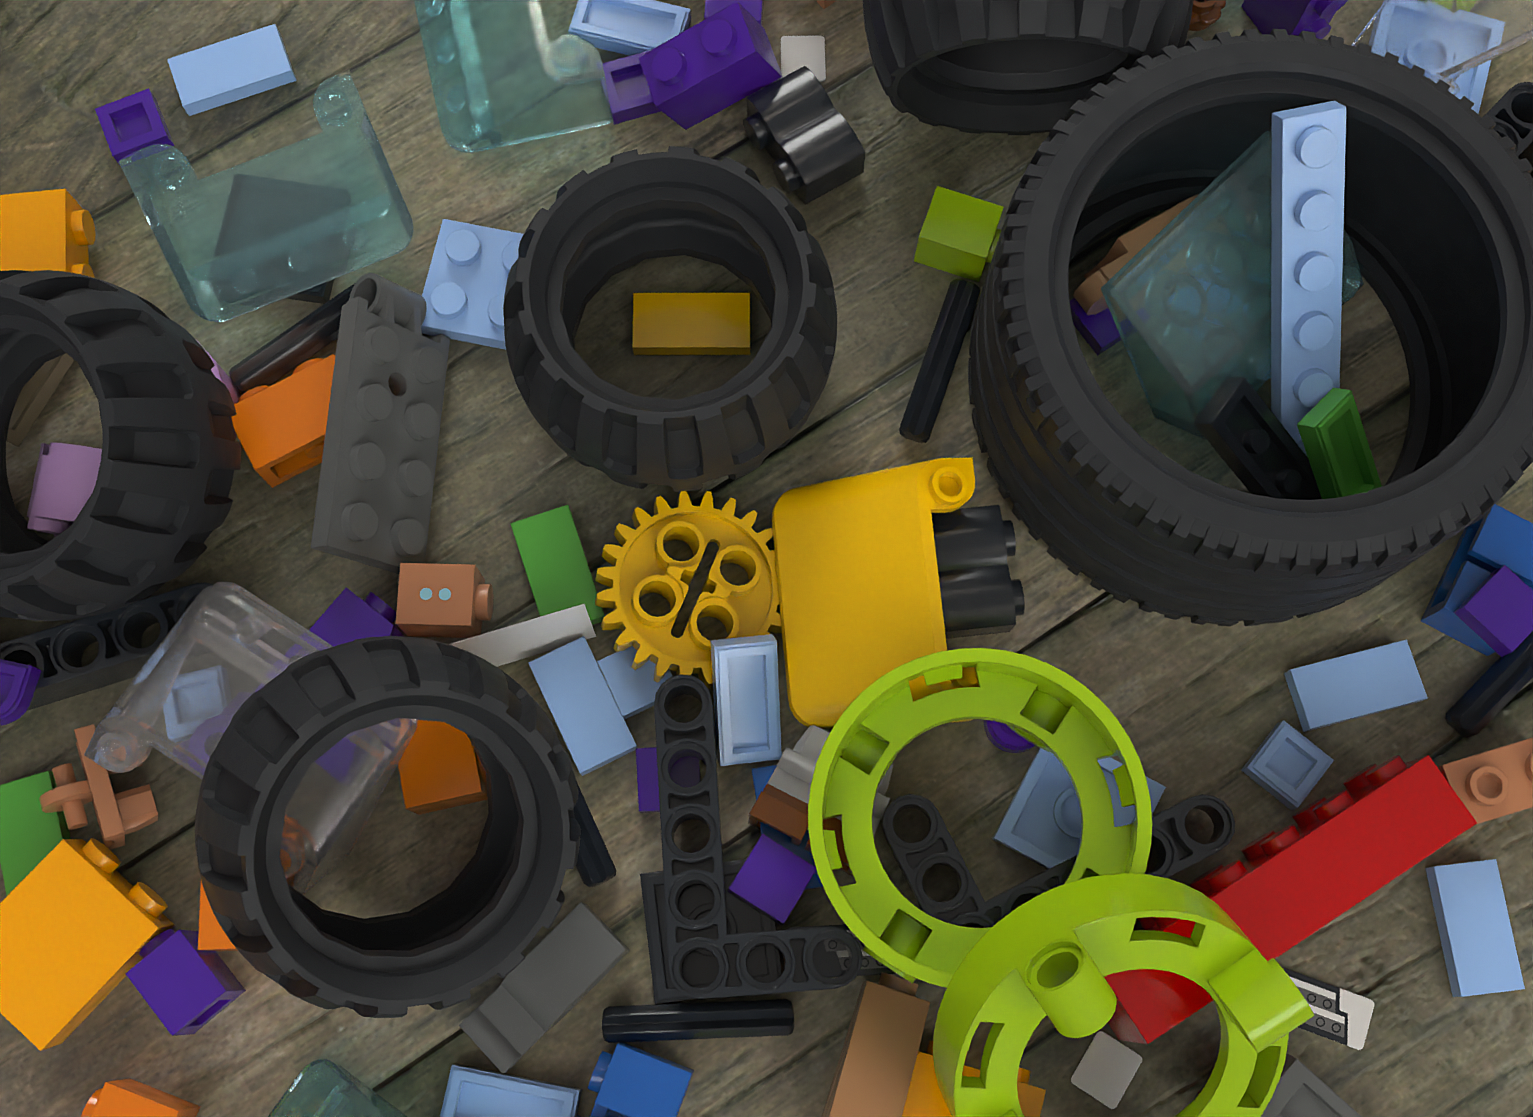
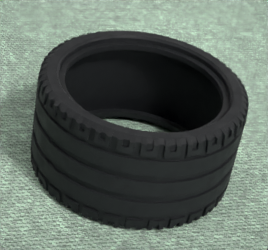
[968,29,1533,626]

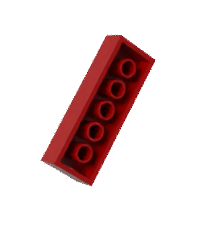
[1104,755,1477,1044]

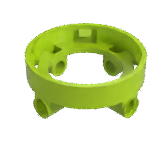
[808,648,1152,988]
[933,873,1314,1117]

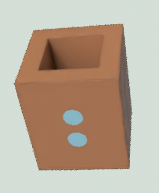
[395,563,493,638]

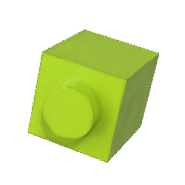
[914,186,1004,282]

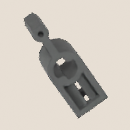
[459,902,630,1074]

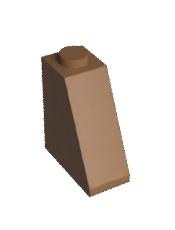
[821,972,930,1117]

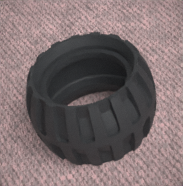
[863,0,1193,135]
[503,146,837,492]
[0,270,241,621]
[195,636,581,1018]

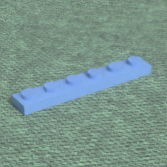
[1271,101,1346,456]

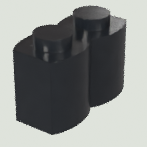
[743,66,865,204]
[931,505,1025,639]

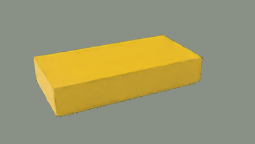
[632,293,750,355]

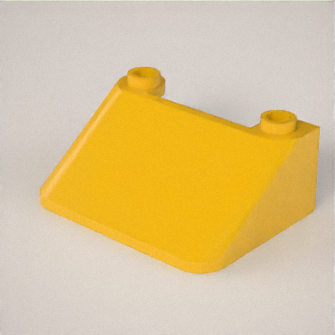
[772,457,979,729]

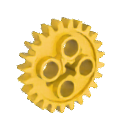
[595,491,782,689]

